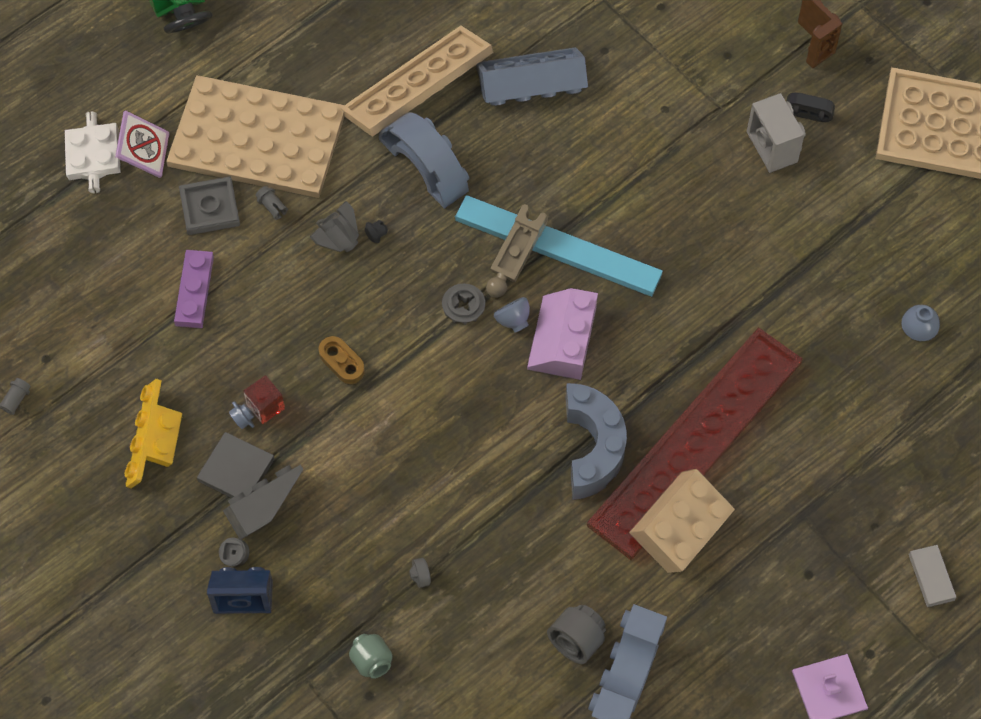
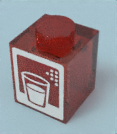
[243,375,285,424]

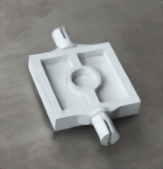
[65,112,121,193]

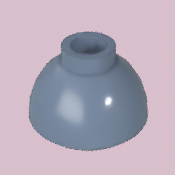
[494,297,530,333]
[902,305,940,341]

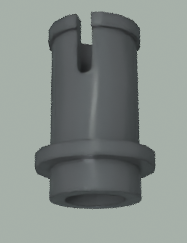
[256,186,288,220]
[0,378,31,415]

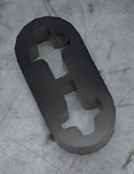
[786,92,835,122]

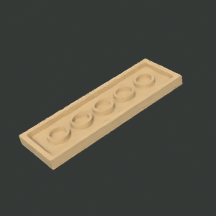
[341,26,493,137]

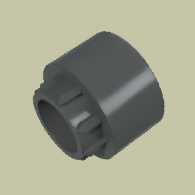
[547,605,606,664]

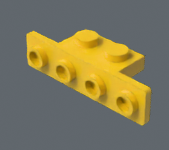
[125,379,182,489]

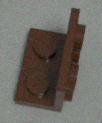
[798,0,843,69]

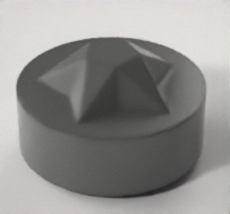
[219,538,249,567]
[409,557,431,588]

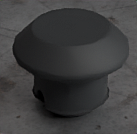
[365,220,388,243]

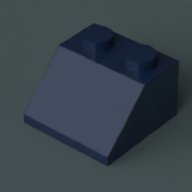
[207,567,273,614]

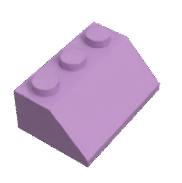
[527,288,598,380]

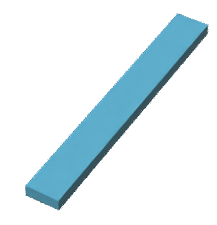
[455,195,663,297]

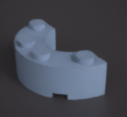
[379,112,469,209]
[565,383,627,500]
[588,604,667,719]

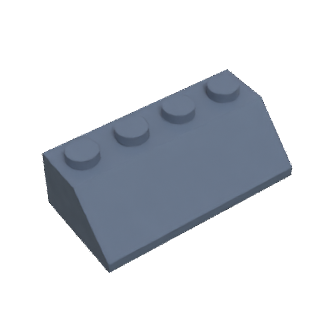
[476,47,588,105]

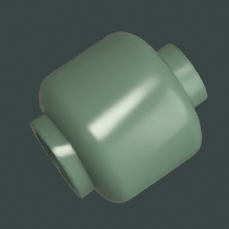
[349,634,393,678]

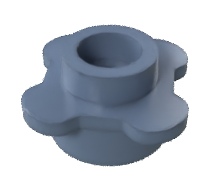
[229,401,255,429]

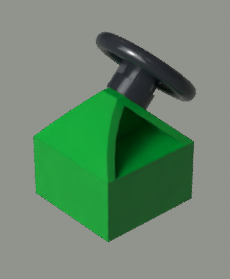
[149,0,213,34]

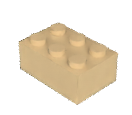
[629,469,735,573]

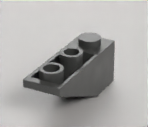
[223,465,303,539]

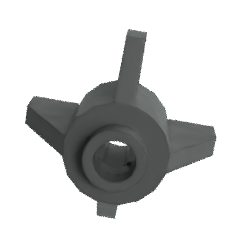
[310,201,359,252]

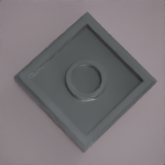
[179,176,240,235]
[197,432,274,498]

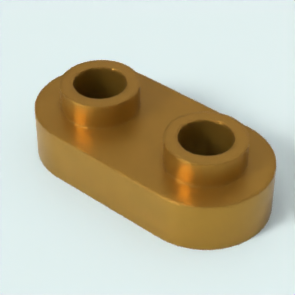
[319,336,365,384]

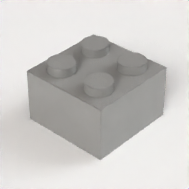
[747,93,805,173]

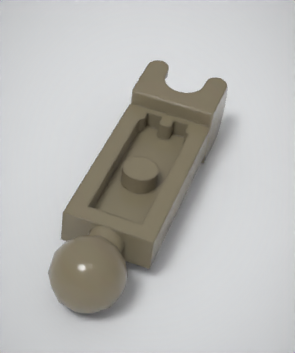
[486,204,548,298]

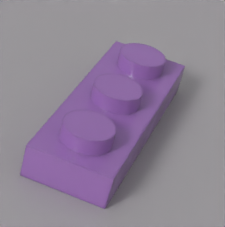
[174,250,214,328]

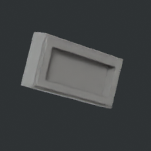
[909,545,956,607]

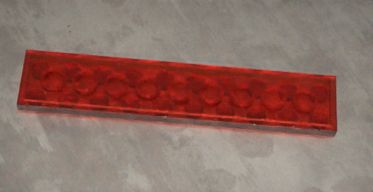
[587,327,802,560]

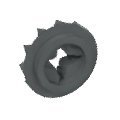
[442,284,485,325]

